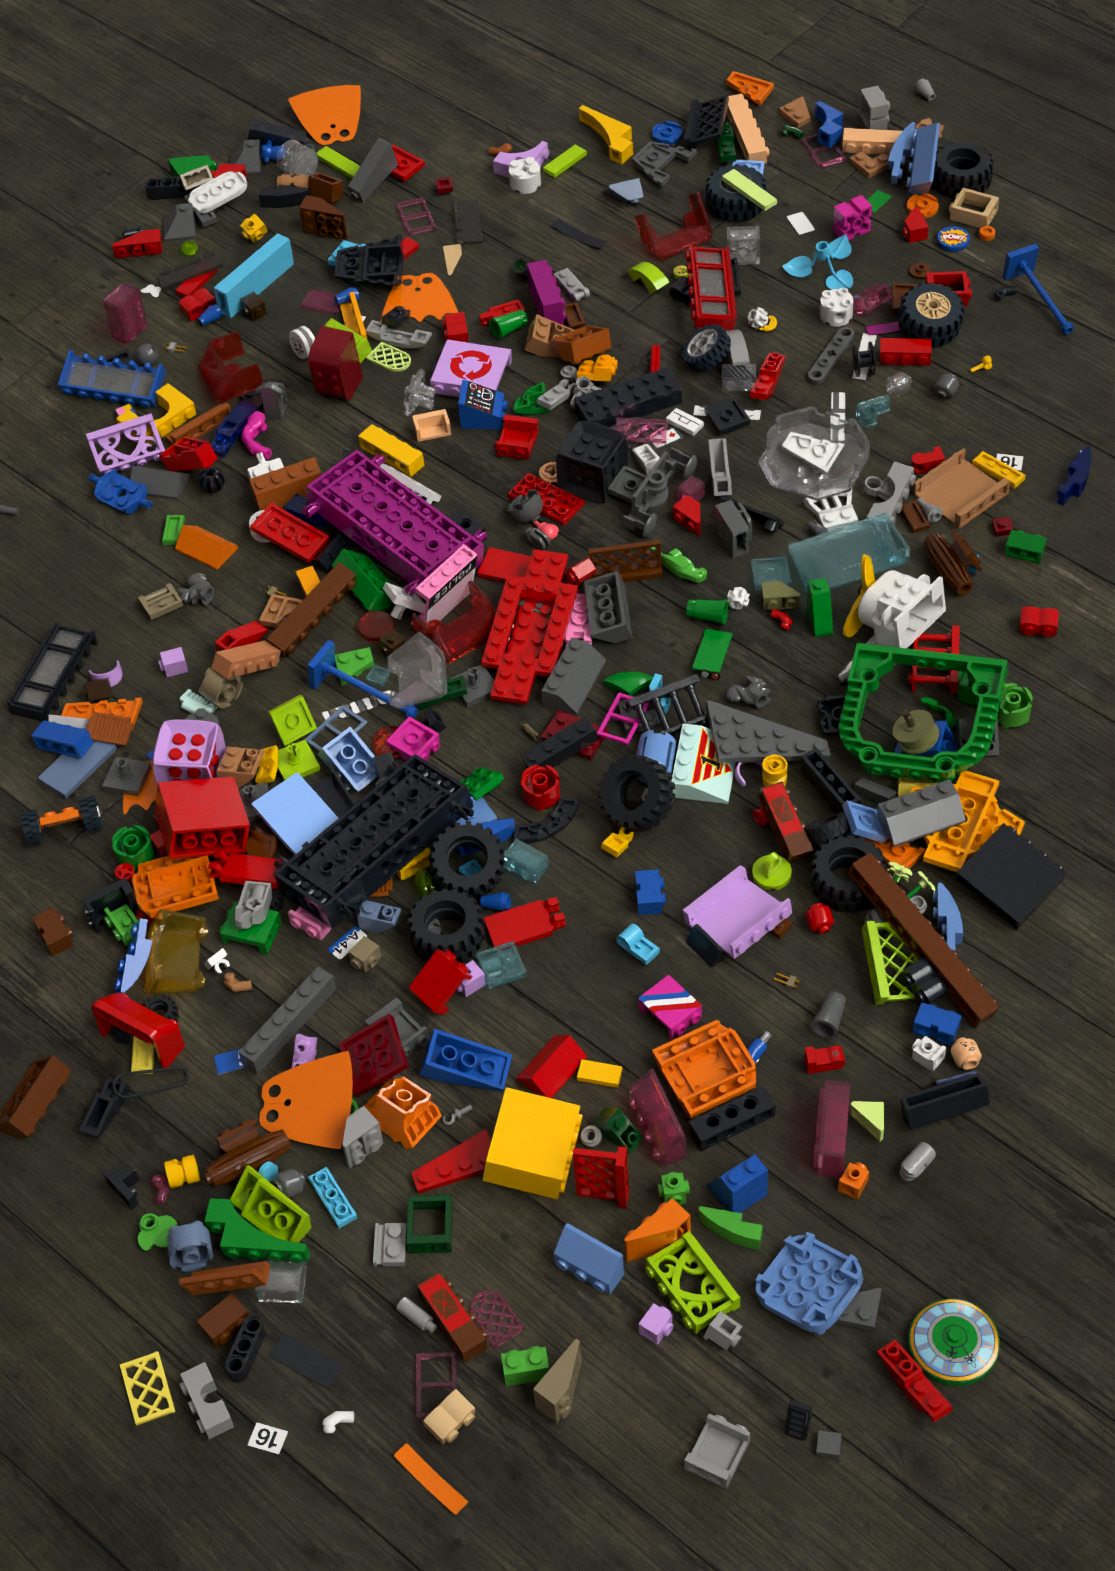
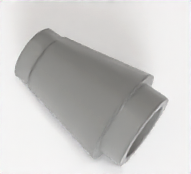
[915,78,936,101]

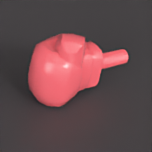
[534,521,559,541]

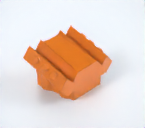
[364,1076,442,1150]

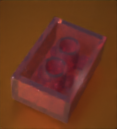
[103,282,148,345]

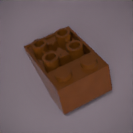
[299,195,348,240]

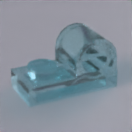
[856,394,891,427]

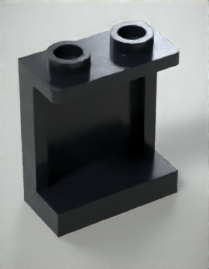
[82,878,139,934]

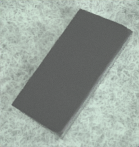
[854,777,897,803]

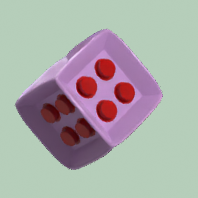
[153,720,226,786]

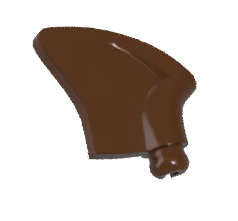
[245,826,279,858]

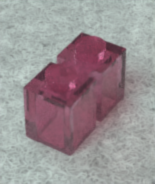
[853,283,893,313]

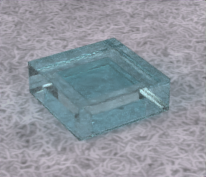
[366,665,391,687]

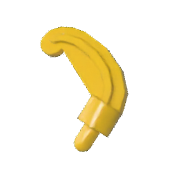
[759,316,777,332]

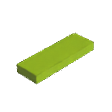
[543,144,587,178]

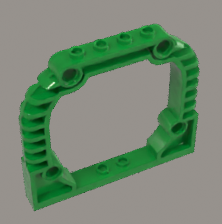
[839,643,1008,783]

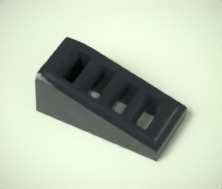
[785,1400,812,1441]

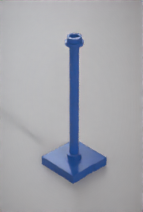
[1002,244,1074,335]
[308,640,418,718]

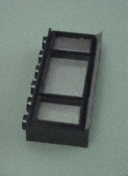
[7,622,98,722]

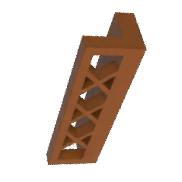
[165,402,233,445]
[179,1261,270,1296]

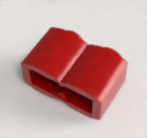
[178,288,217,321]
[442,312,469,342]
[562,558,596,586]
[1019,607,1059,637]

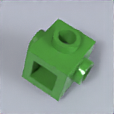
[658,1172,690,1205]

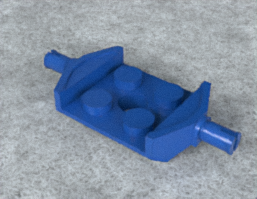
[89,469,153,514]

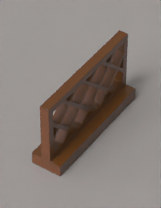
[588,540,663,583]

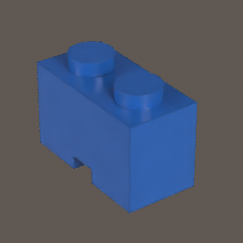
[635,869,666,915]
[913,1003,962,1046]

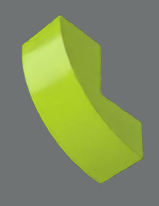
[627,262,669,294]

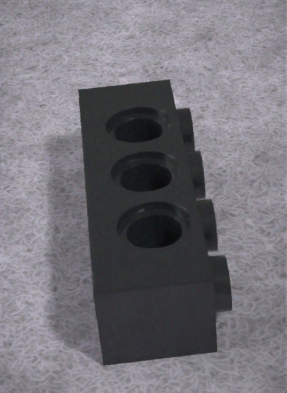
[689,1086,776,1152]

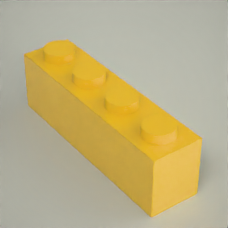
[358,424,424,477]

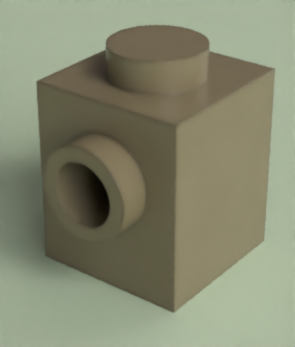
[349,936,381,973]

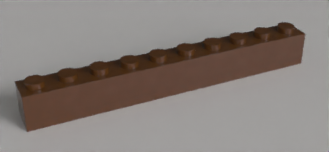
[848,853,999,1028]

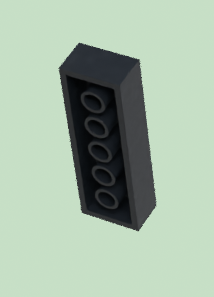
[574,367,682,427]

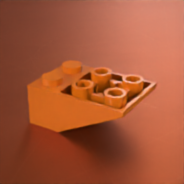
[624,1199,691,1262]

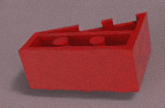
[159,436,218,471]

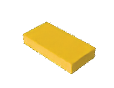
[577,1060,622,1088]

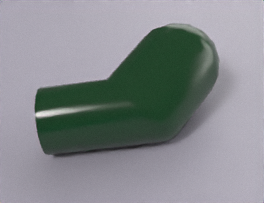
[780,125,804,139]

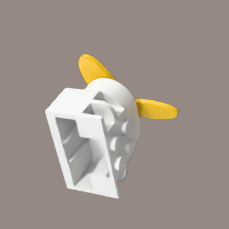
[843,554,946,648]

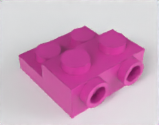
[386,717,440,761]

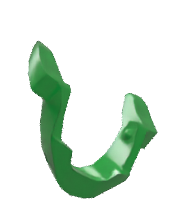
[921,697,956,730]

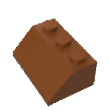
[550,325,612,364]

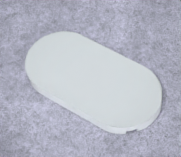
[188,171,247,213]

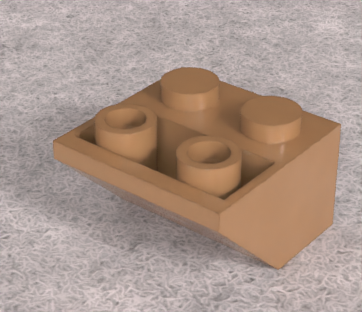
[217,746,264,789]

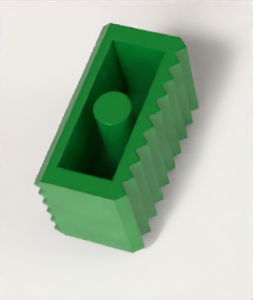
[1005,530,1047,564]

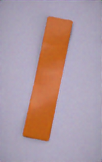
[394,1443,468,1514]

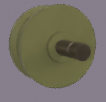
[893,709,940,755]

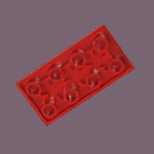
[508,473,585,526]

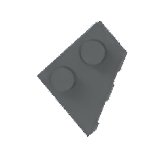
[835,1288,882,1331]

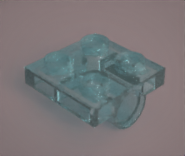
[476,941,527,989]

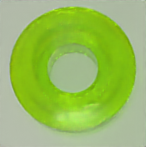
[182,240,198,255]

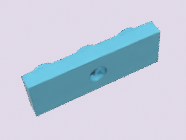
[308,1167,357,1228]

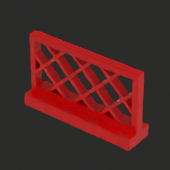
[573,1146,630,1209]

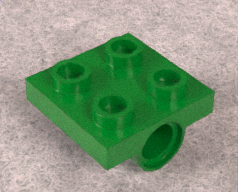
[460,767,504,801]

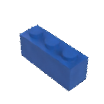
[31,720,93,758]

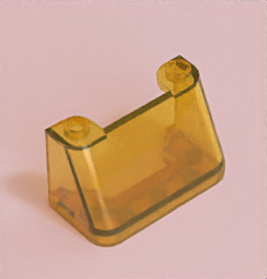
[144,909,208,994]

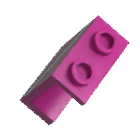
[638,975,702,1040]

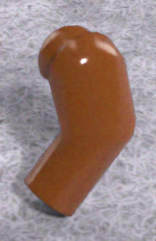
[489,143,512,156]

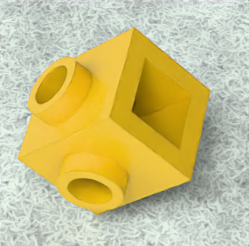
[240,214,268,243]

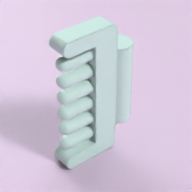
[180,689,217,713]

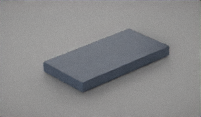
[38,740,117,798]

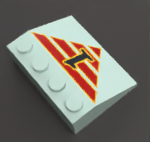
[671,724,736,804]

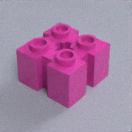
[833,195,872,240]

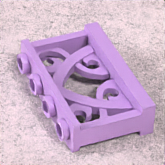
[86,413,165,476]

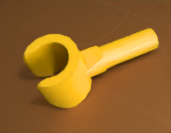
[970,356,992,373]

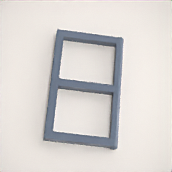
[304,705,368,751]

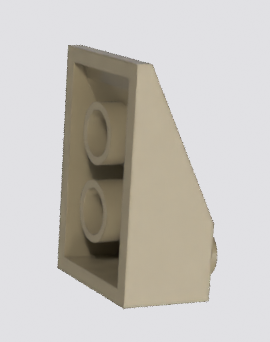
[533,1338,582,1423]

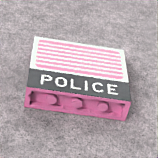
[411,544,478,635]

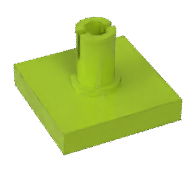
[268,695,317,746]
[277,740,320,781]

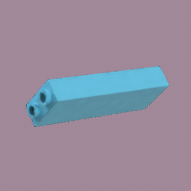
[214,233,294,318]

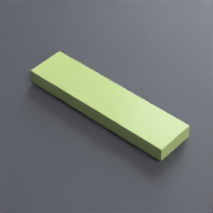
[722,169,777,211]

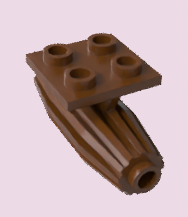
[924,530,983,595]
[204,1119,292,1186]

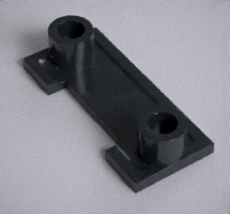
[720,495,784,533]

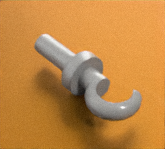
[442,1105,473,1125]

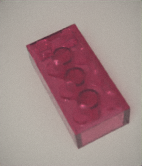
[813,1080,851,1178]

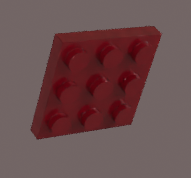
[339,1014,409,1097]

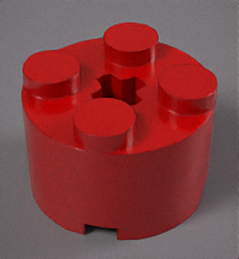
[521,764,561,811]

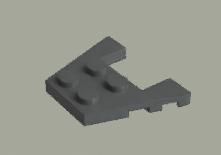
[632,141,697,188]

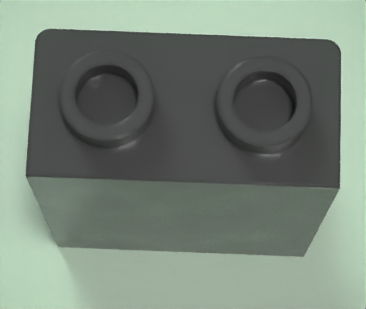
[365,997,429,1058]

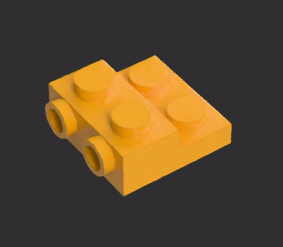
[577,355,618,381]

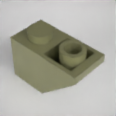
[761,581,800,610]

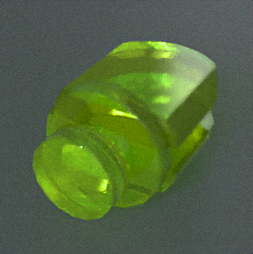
[415,870,435,897]

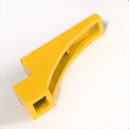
[579,105,633,165]

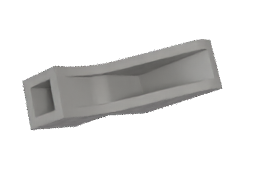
[708,438,732,496]

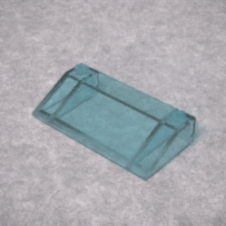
[788,513,910,590]

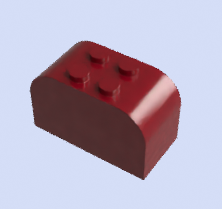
[308,326,363,400]

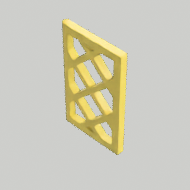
[120,1351,175,1426]

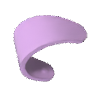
[89,660,123,687]
[734,762,763,786]

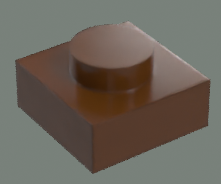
[769,919,792,940]

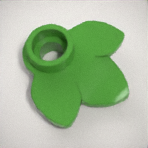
[138,1213,177,1251]

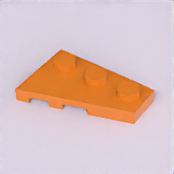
[726,71,774,106]

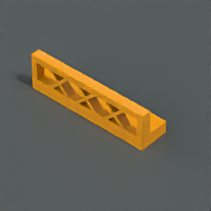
[340,292,367,339]

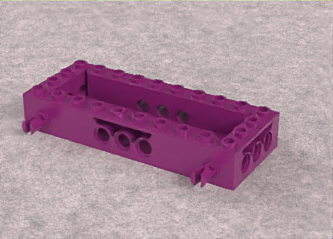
[302,450,487,596]

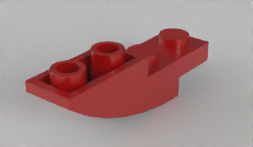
[750,353,785,401]
[877,1340,952,1423]

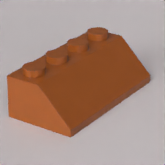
[249,457,322,511]

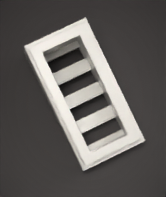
[632,444,660,475]

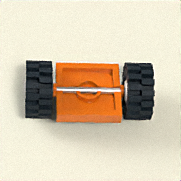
[20,795,102,846]

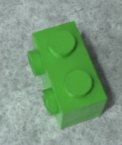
[501,1346,549,1386]

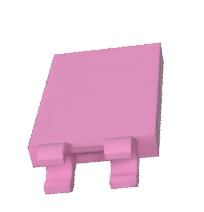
[565,594,592,646]

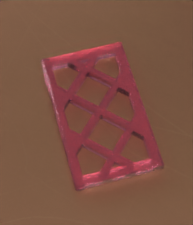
[615,418,668,444]

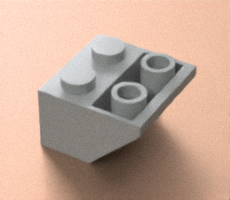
[343,1106,384,1168]

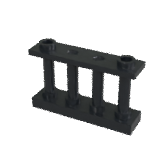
[625,674,709,735]

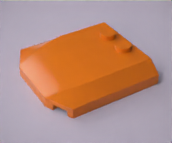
[132,856,219,918]
[652,1020,756,1119]

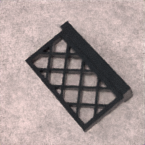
[684,95,729,151]

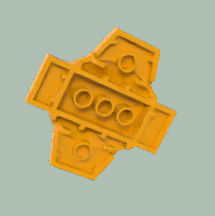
[910,771,1025,872]

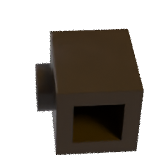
[241,292,267,321]
[379,629,407,663]
[83,677,112,701]

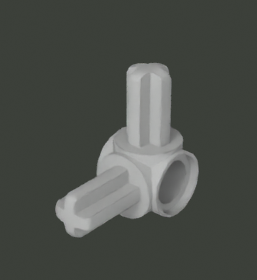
[570,376,601,409]

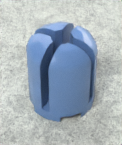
[636,730,676,785]

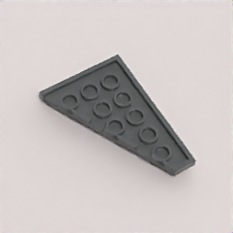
[706,701,831,763]

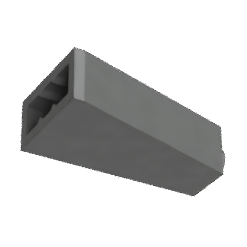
[348,138,398,202]

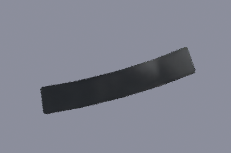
[552,219,608,248]

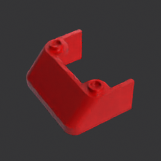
[91,993,185,1068]

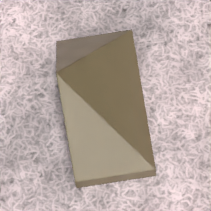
[179,165,213,191]

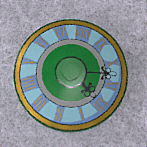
[908,1299,1000,1386]

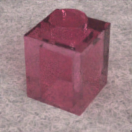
[678,476,705,502]

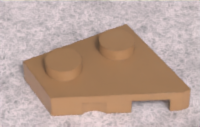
[779,97,810,128]

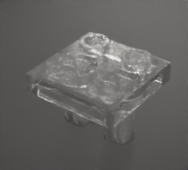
[403,369,436,416]

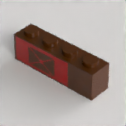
[757,781,813,863]
[417,1272,488,1363]

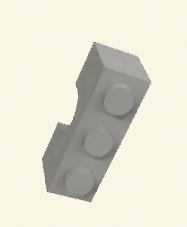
[179,1362,234,1439]

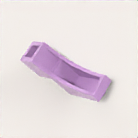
[493,141,549,177]

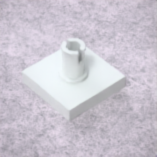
[383,582,426,620]

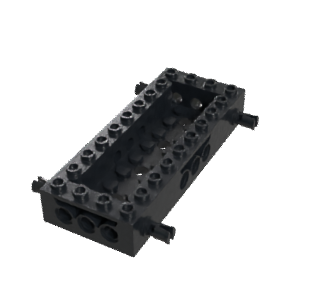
[273,754,474,929]

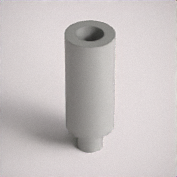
[396,1297,437,1333]

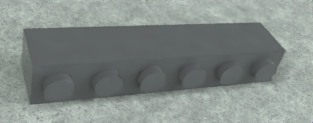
[238,967,336,1075]

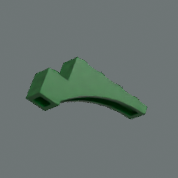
[205,1198,310,1263]

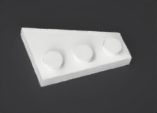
[781,432,845,474]

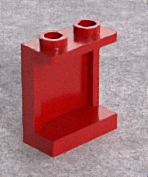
[495,415,539,460]
[409,949,473,1015]

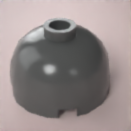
[507,489,543,523]

